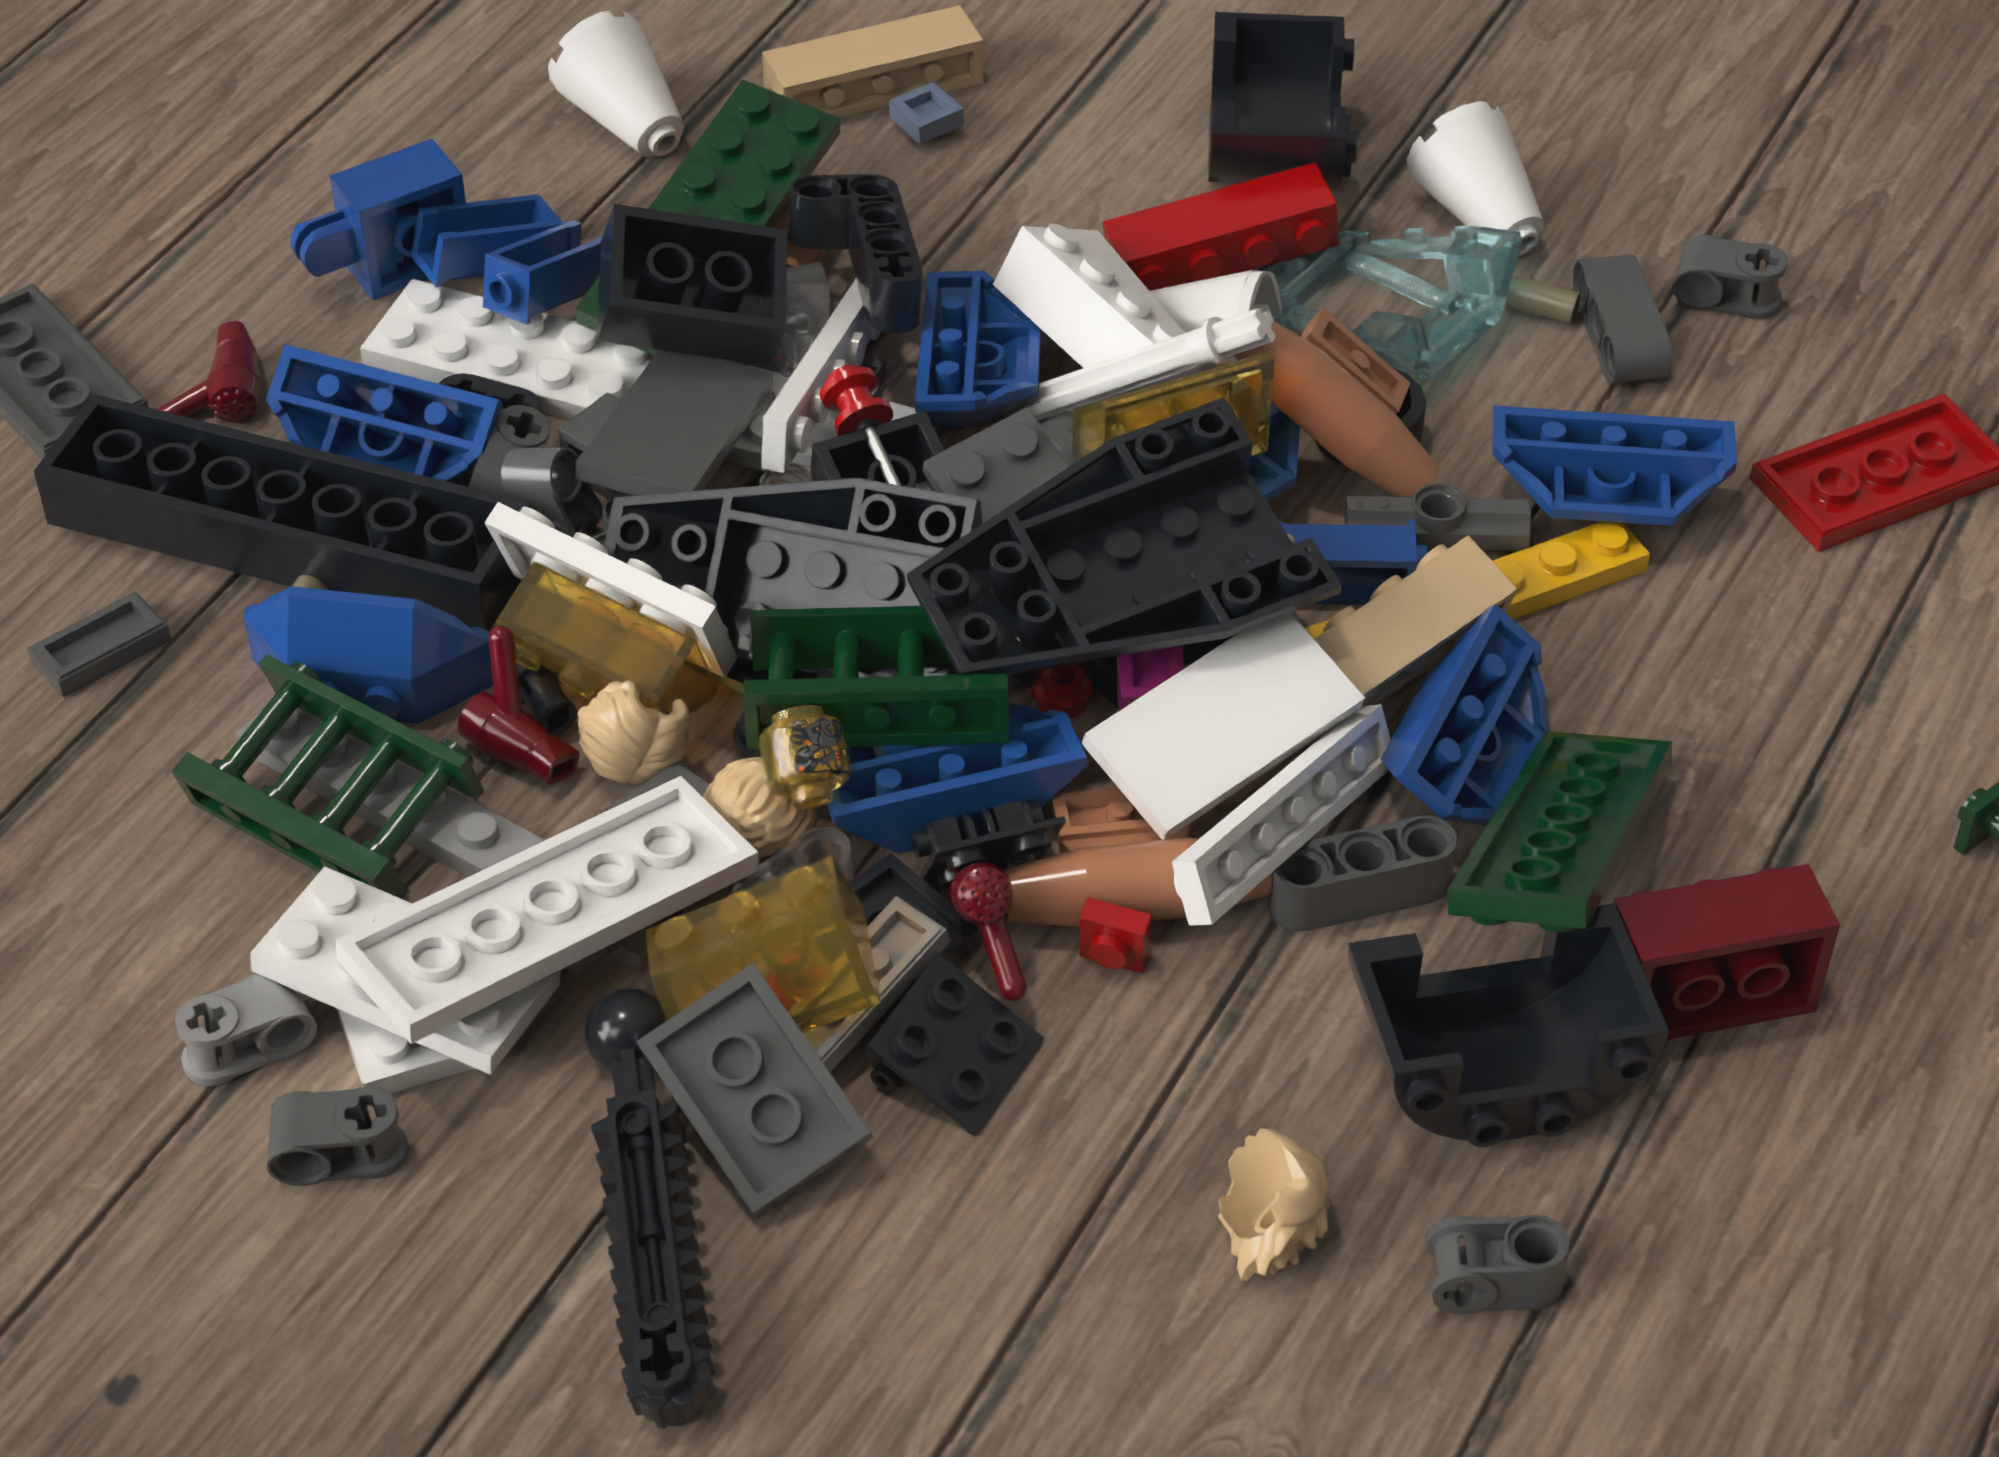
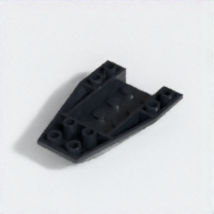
[907,397,1342,675]
[590,478,982,694]

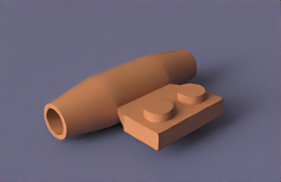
[1235,307,1440,497]
[1002,787,1272,927]

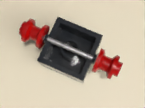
[809,365,944,492]

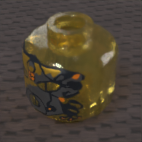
[758,705,852,809]

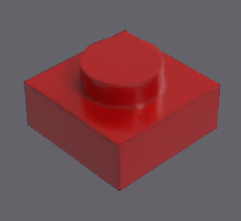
[1079,897,1152,974]

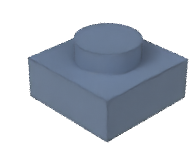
[889,82,964,145]

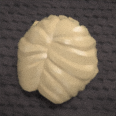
[578,680,690,785]
[702,757,818,863]

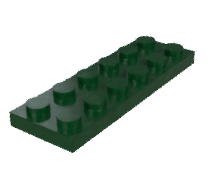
[575,79,840,356]
[1447,731,1672,932]

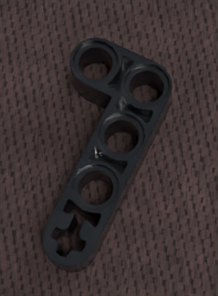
[789,174,923,333]

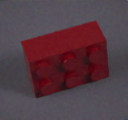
[1613,864,1840,1040]

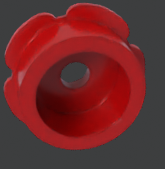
[1032,664,1094,719]

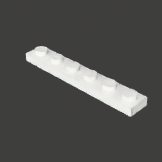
[761,279,881,473]
[1172,704,1391,925]

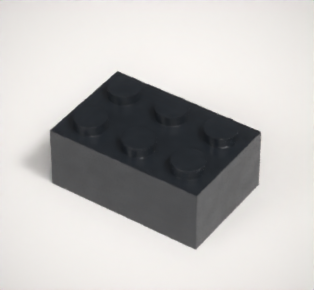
[597,204,787,365]

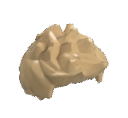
[1218,1128,1330,1281]

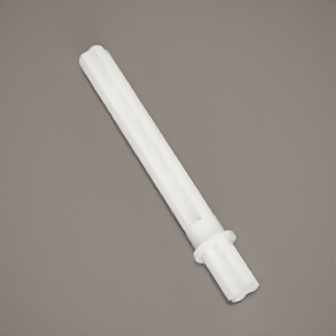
[1004,308,1276,421]

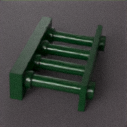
[743,606,1010,749]
[171,654,484,899]

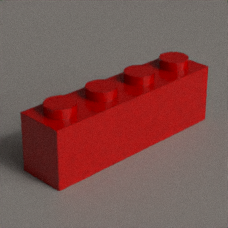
[1102,162,1340,291]

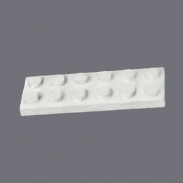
[335,776,758,1044]

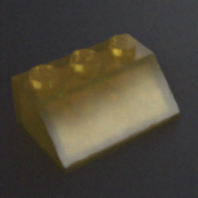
[1072,352,1275,461]
[494,562,718,715]
[645,856,881,1033]

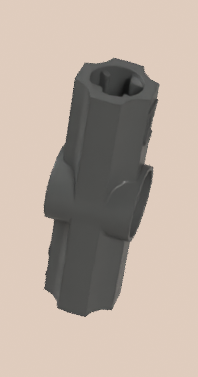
[1344,483,1531,552]

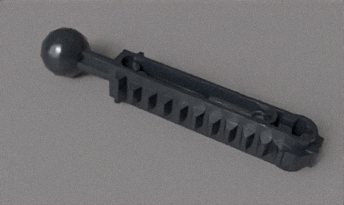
[584,989,717,1429]

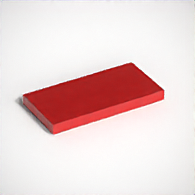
[1749,393,1999,552]

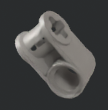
[175,973,317,1086]

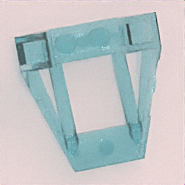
[1263,225,1522,378]

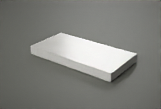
[1082,613,1365,840]

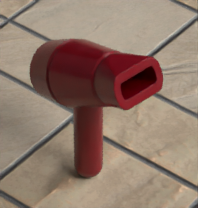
[156,321,262,423]
[458,625,580,785]
[949,862,1027,1002]

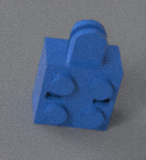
[290,139,466,300]

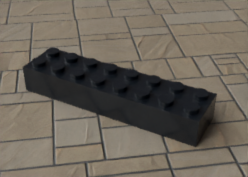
[34,394,531,632]

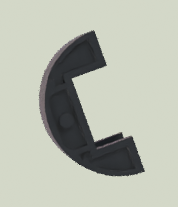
[1208,12,1357,187]
[1348,903,1669,1147]

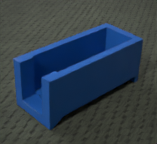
[411,194,564,287]
[483,220,603,325]
[1279,519,1428,605]

